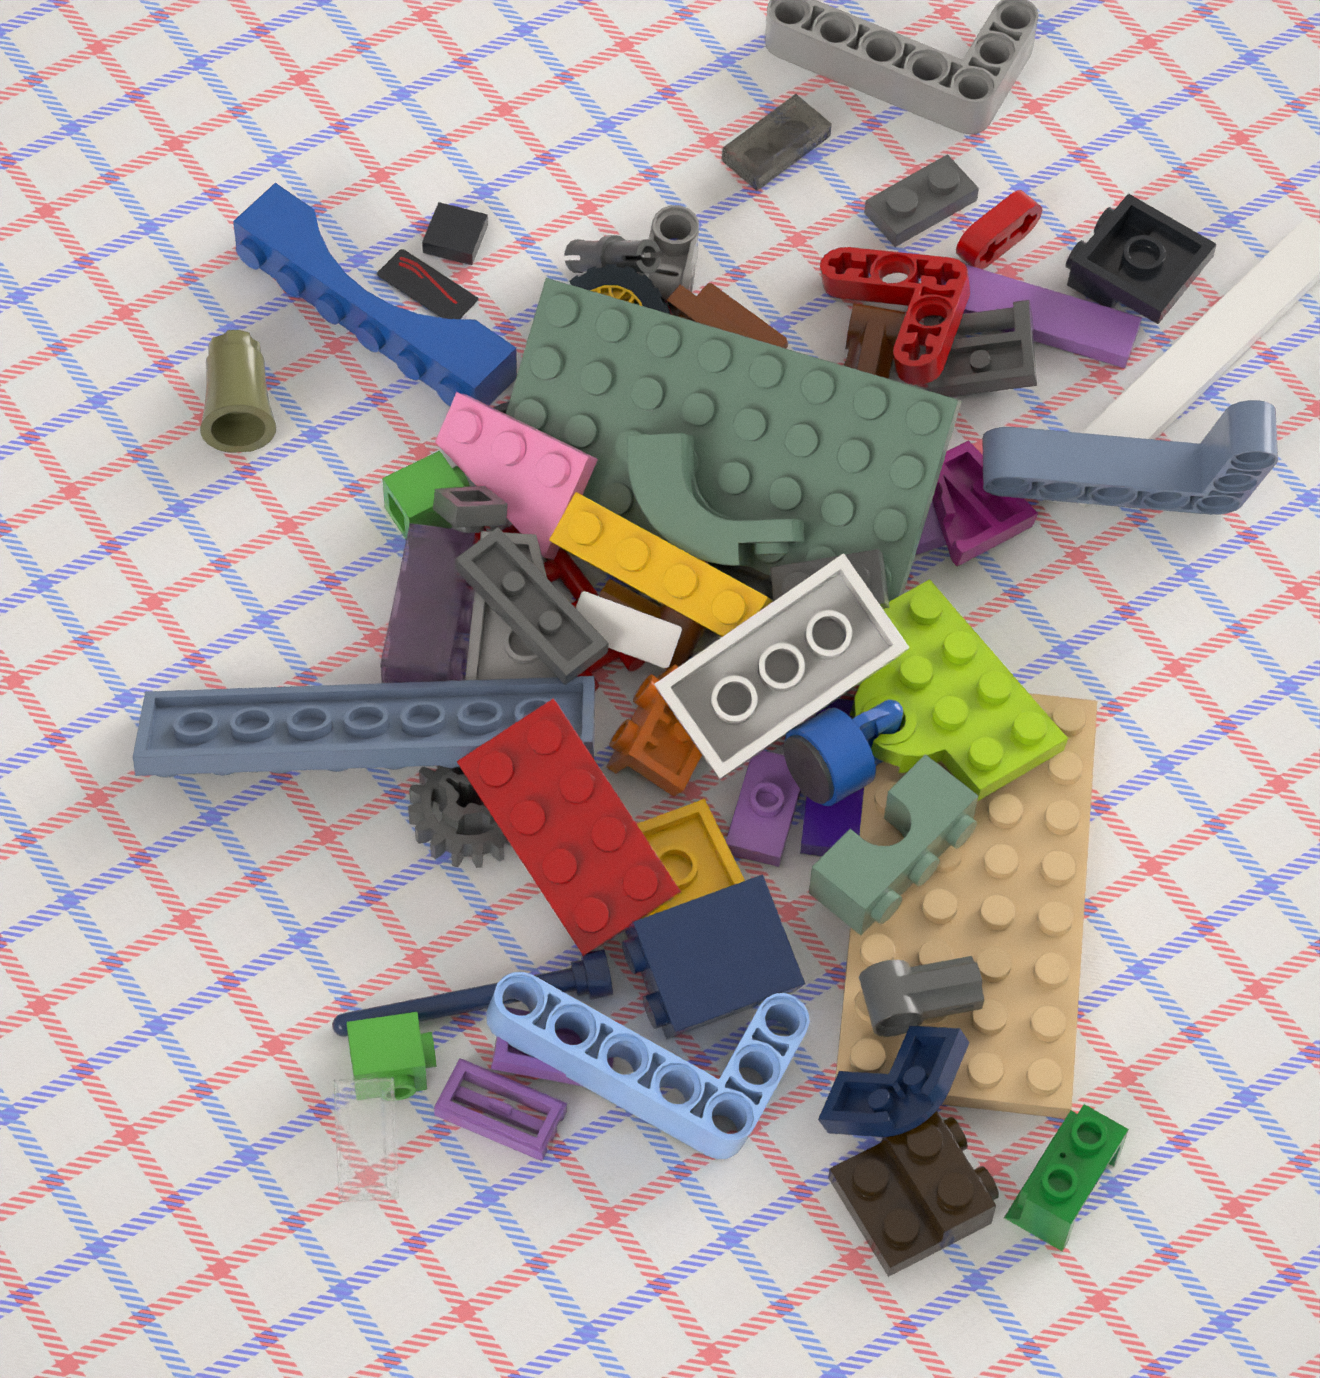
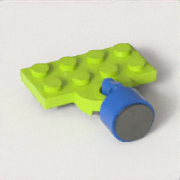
[783,579,1068,806]

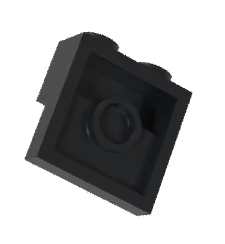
[1065,193,1217,324]

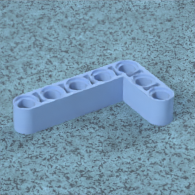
[486,972,810,1159]

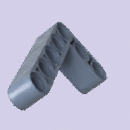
[982,400,1278,515]

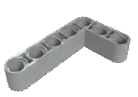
[765,0,1039,134]

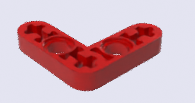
[820,247,970,385]

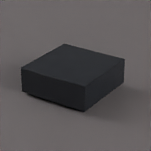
[422,202,488,265]

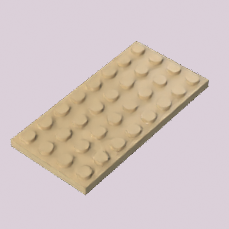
[835,693,1098,1119]

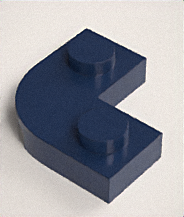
[818,1026,970,1137]

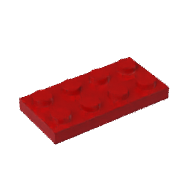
[456,698,681,956]

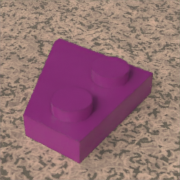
[932,440,1038,567]

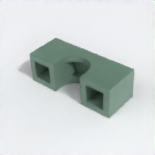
[809,754,978,935]

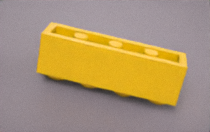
[549,492,774,637]

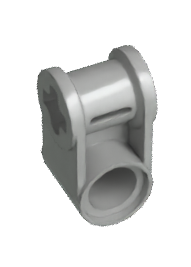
[638,205,699,301]

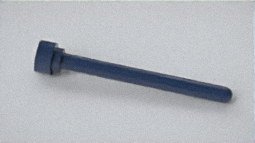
[332,949,613,1037]

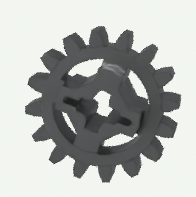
[408,766,511,868]

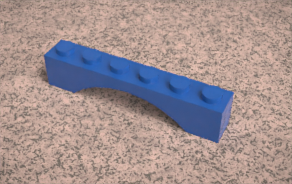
[233,183,517,406]

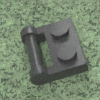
[924,300,1037,397]

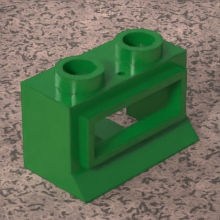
[1004,1104,1129,1252]

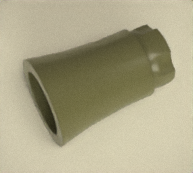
[200,330,276,453]

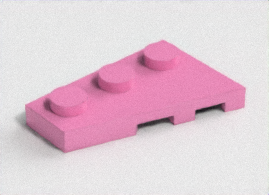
[435,392,598,560]

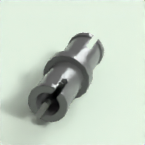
[564,235,661,274]

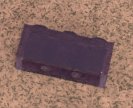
[380,523,475,683]

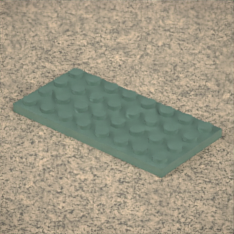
[506,278,962,602]

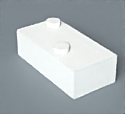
[655,553,909,780]

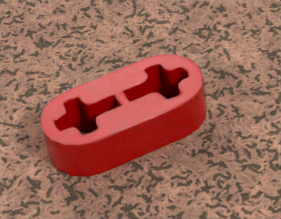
[955,190,1043,269]

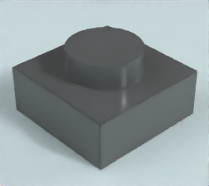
[433,486,508,533]

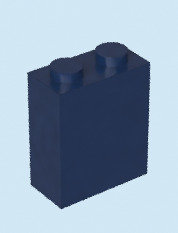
[622,874,806,1040]

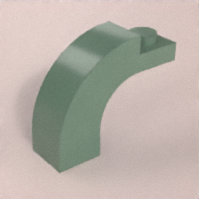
[627,433,805,567]

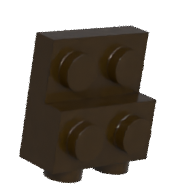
[828,1111,999,1277]

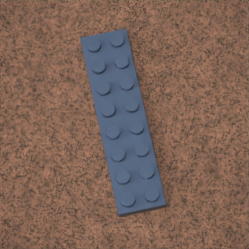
[132,676,595,778]

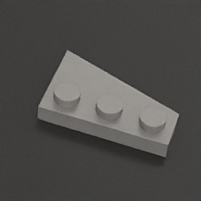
[465,531,557,680]

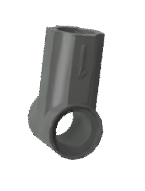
[859,956,984,1037]

